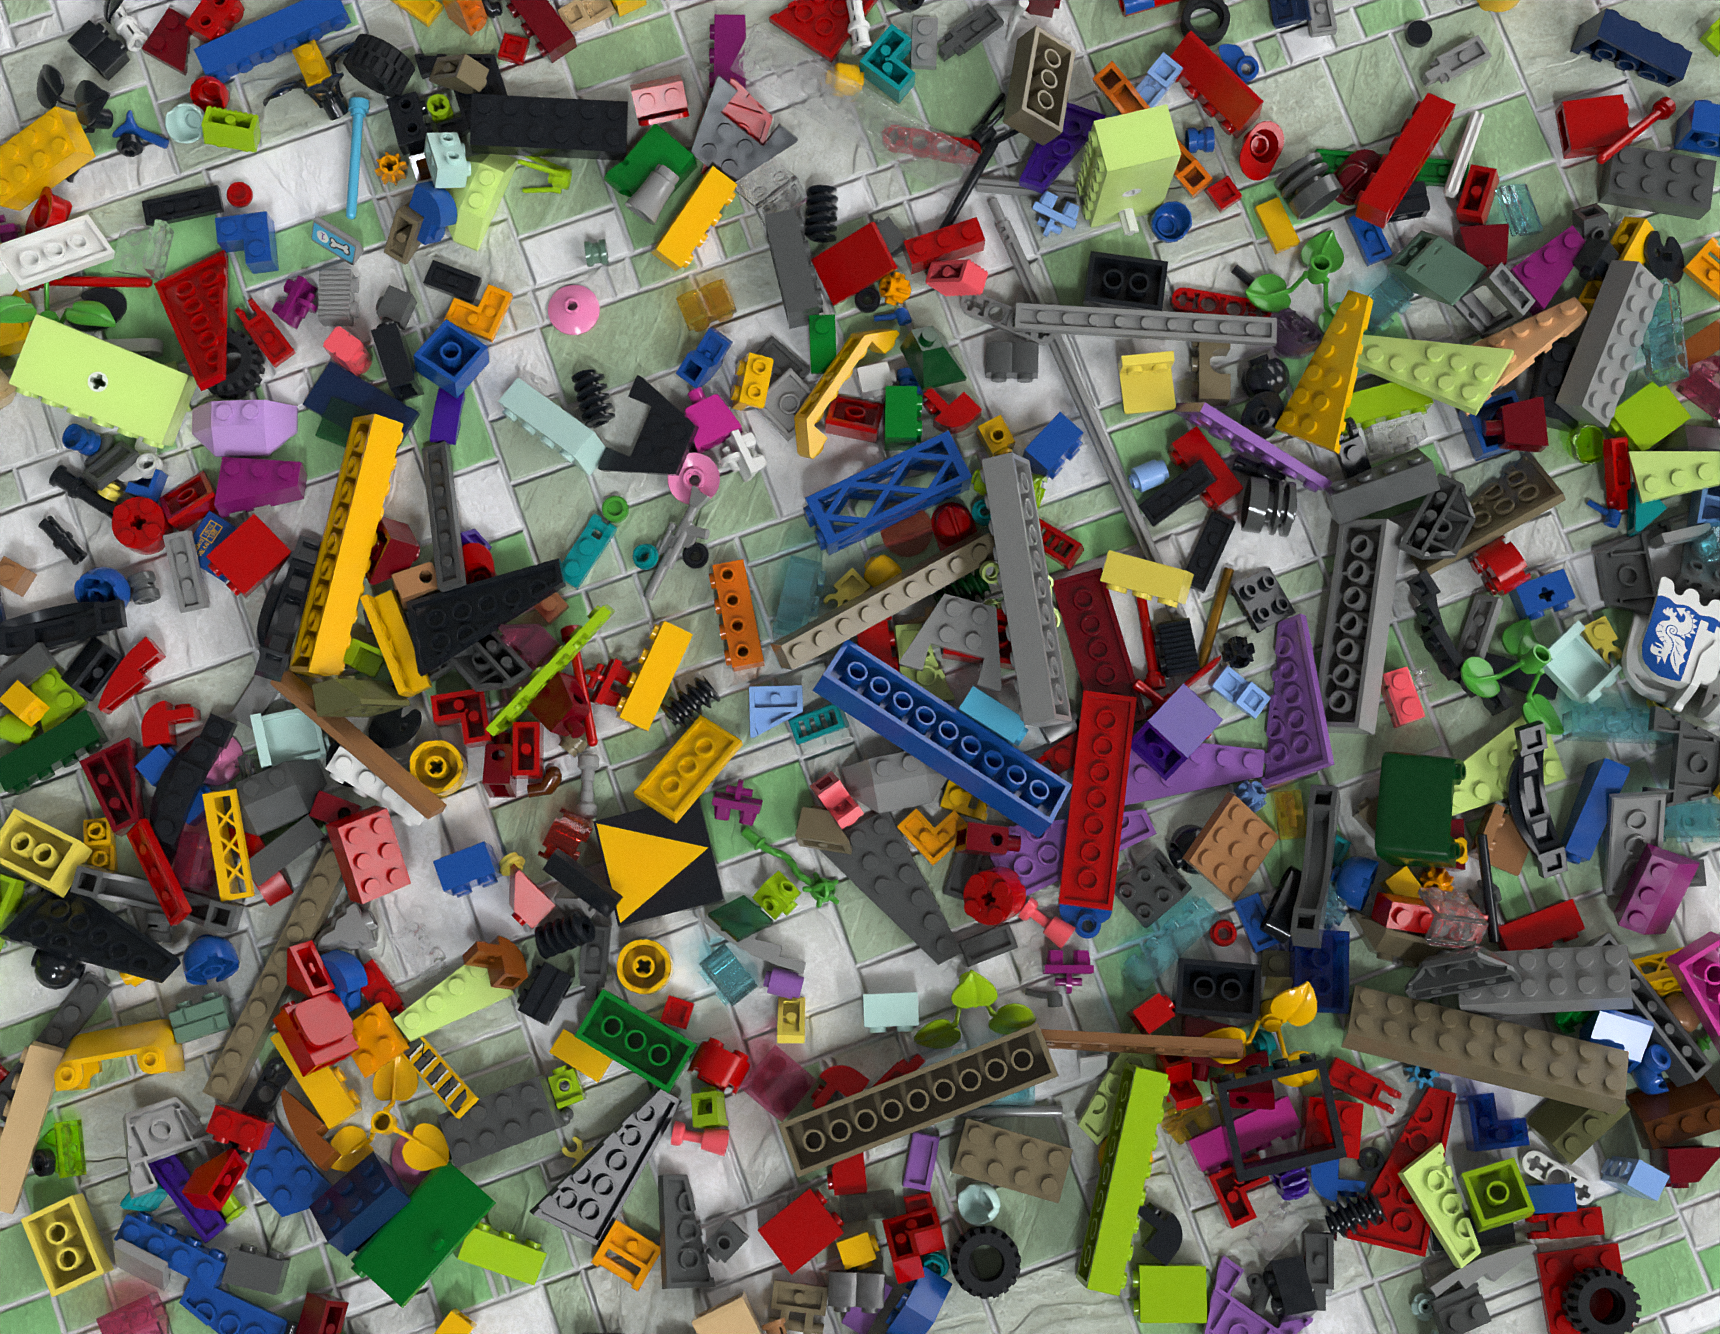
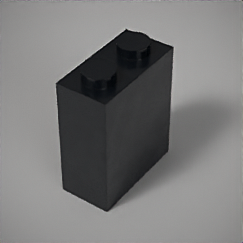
[371,322,424,402]

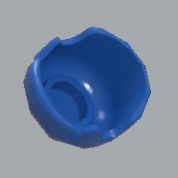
[1150,201,1192,243]
[1632,1057,1669,1095]

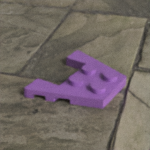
[1202,1256,1313,1334]

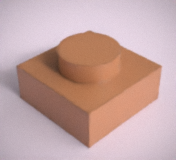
[533,592,569,624]

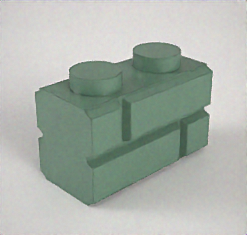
[169,992,236,1044]

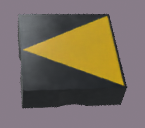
[593,797,726,928]

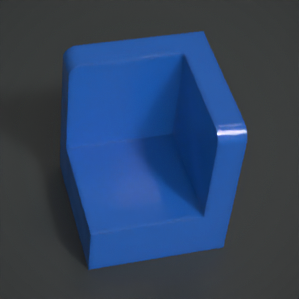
[125,469,168,504]

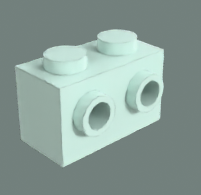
[424,132,471,188]

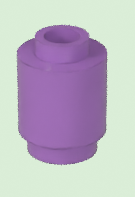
[763,967,804,999]

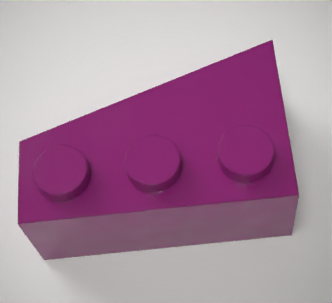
[1510,225,1586,316]
[214,457,308,518]

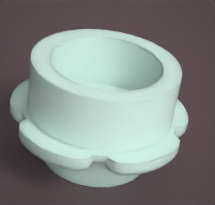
[1411,1293,1435,1321]

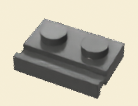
[1428,1282,1491,1334]

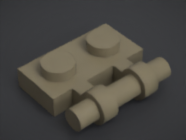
[768,1279,828,1334]

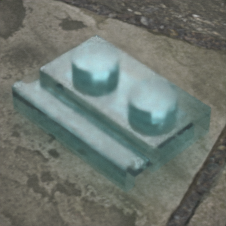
[1495,184,1544,237]

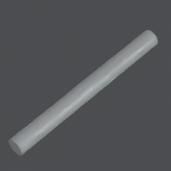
[955,1106,1063,1117]

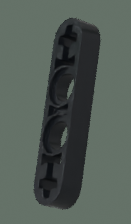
[225,1057,293,1155]

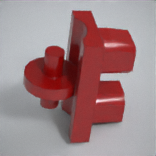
[584,658,632,707]

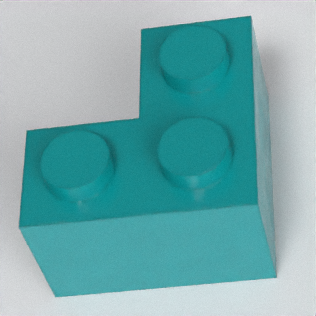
[859,24,916,104]

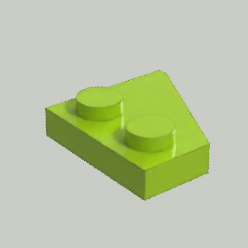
[31,667,89,733]

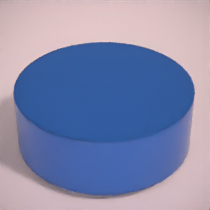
[1643,1044,1671,1073]

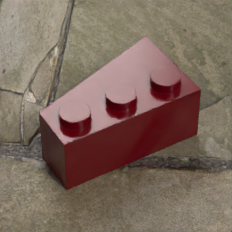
[79,737,145,837]

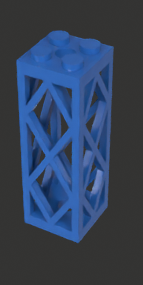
[803,430,972,556]

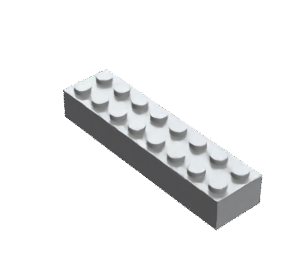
[1318,519,1403,735]

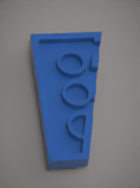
[179,1279,291,1334]

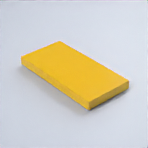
[633,715,743,823]

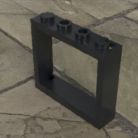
[1211,1052,1347,1182]

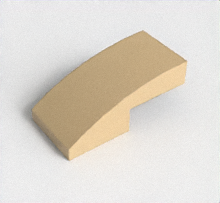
[557,0,618,32]

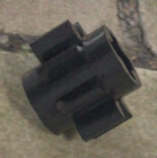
[1221,636,1256,669]

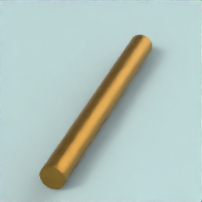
[1198,567,1234,669]

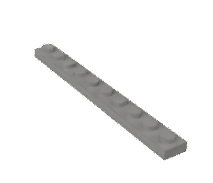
[1014,303,1277,346]

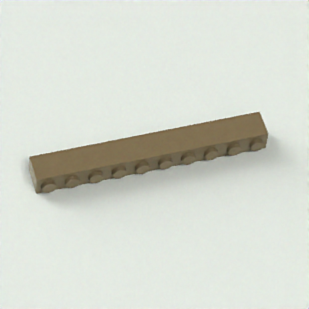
[770,525,995,670]
[202,842,344,1104]

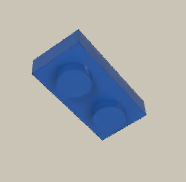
[1347,215,1393,267]
[1232,893,1280,953]

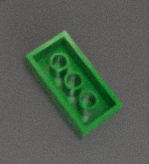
[574,989,698,1093]

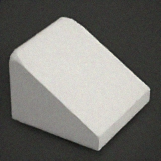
[1077,1054,1108,1078]

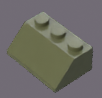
[312,675,410,718]
[1524,1099,1630,1165]

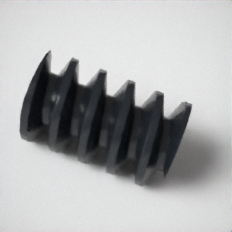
[804,185,838,243]
[571,369,615,428]
[660,676,721,729]
[535,911,596,959]
[1325,1189,1388,1241]

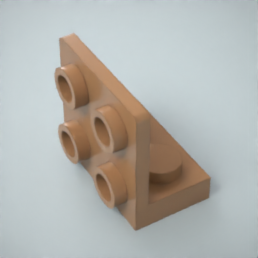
[1468,803,1529,876]

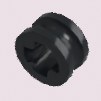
[1357,1147,1384,1172]

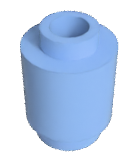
[1128,459,1169,493]

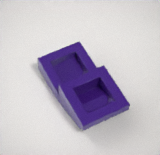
[430,388,466,445]

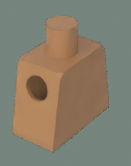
[391,562,441,612]

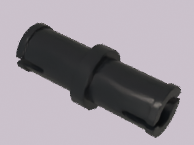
[1231,454,1286,486]
[38,515,87,565]

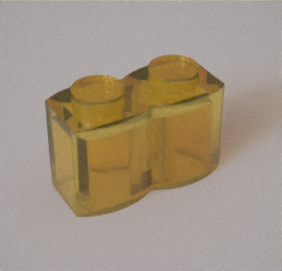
[676,279,737,332]

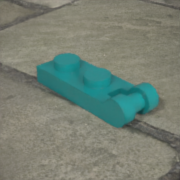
[562,514,617,590]

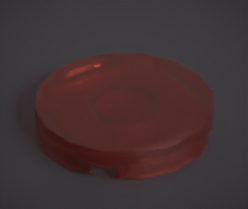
[881,510,933,557]

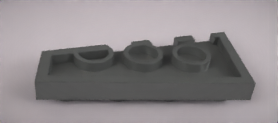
[658,1175,716,1289]

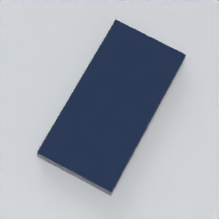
[303,361,420,452]

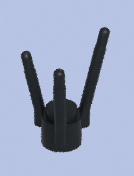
[970,92,1020,150]

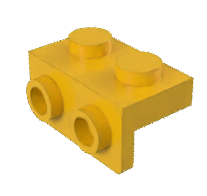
[730,352,774,411]

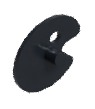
[1644,231,1685,285]
[67,287,127,332]
[368,708,422,749]

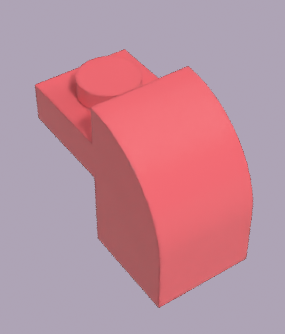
[810,771,864,829]

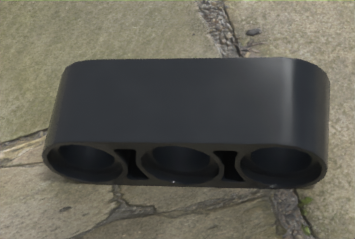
[1259,865,1302,944]

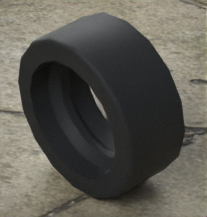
[1180,0,1231,46]

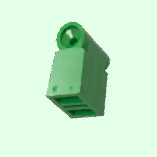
[604,124,698,199]

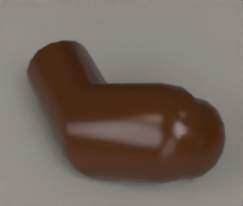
[527,766,562,798]

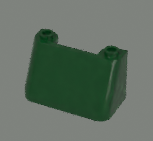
[1375,752,1466,867]

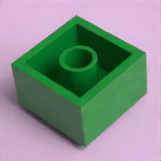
[884,386,922,451]

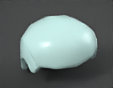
[165,103,205,144]
[958,1181,1001,1227]

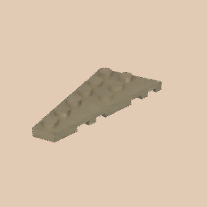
[1410,451,1566,575]

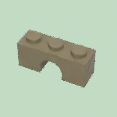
[1191,341,1231,406]

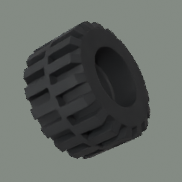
[343,34,415,97]
[208,328,265,399]
[950,1225,1021,1299]
[1562,1267,1642,1334]

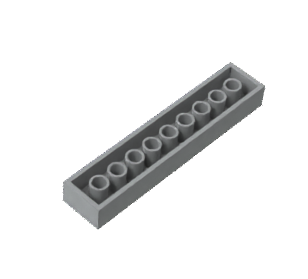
[980,452,1072,728]

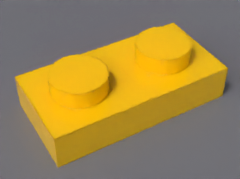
[292,39,331,87]

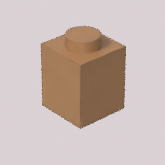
[0,556,37,597]

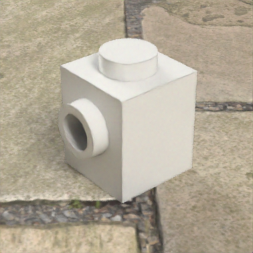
[857,362,897,400]

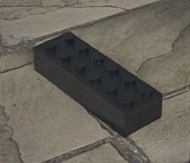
[470,94,628,161]

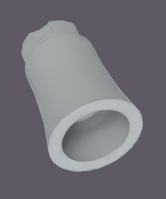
[625,164,679,225]

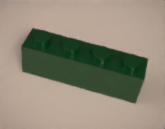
[0,710,109,795]

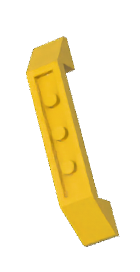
[794,328,900,459]

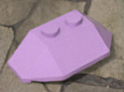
[192,400,298,457]

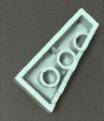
[498,378,606,476]

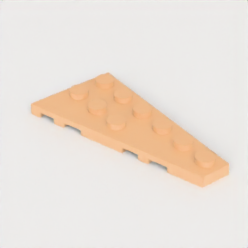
[1462,297,1588,416]

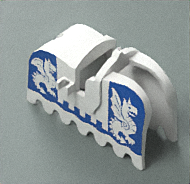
[1621,577,1720,725]

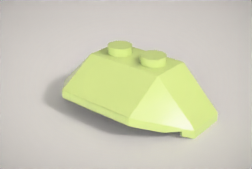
[446,154,518,252]

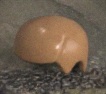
[1663,993,1700,1034]

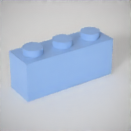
[1601,1156,1670,1201]

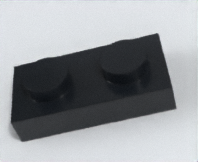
[423,260,482,304]

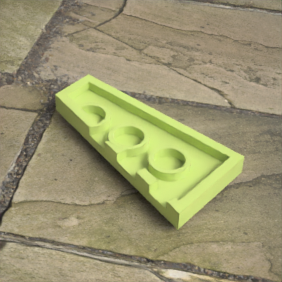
[1397,1142,1481,1268]

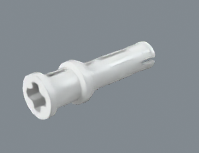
[99,0,148,52]
[846,0,873,55]

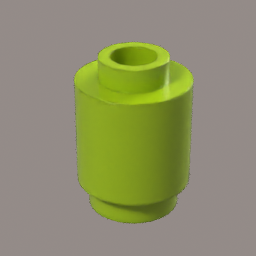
[0,713,39,746]

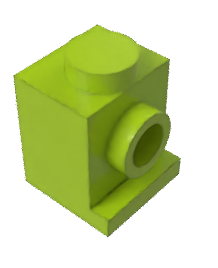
[548,1065,587,1109]
[691,1087,729,1130]

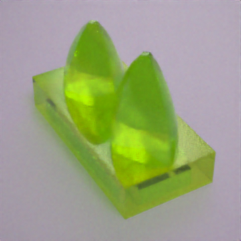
[42,1119,87,1179]

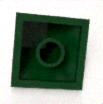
[900,325,967,390]

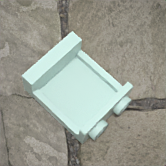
[1542,620,1622,707]
[250,708,330,771]

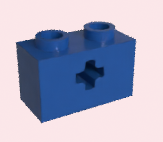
[1509,569,1576,621]

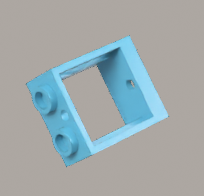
[958,686,1029,747]

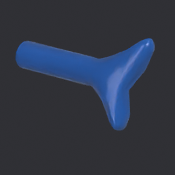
[112,110,169,149]

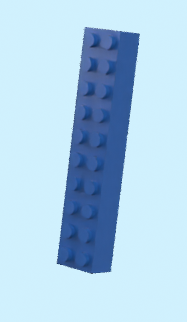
[812,639,1072,838]

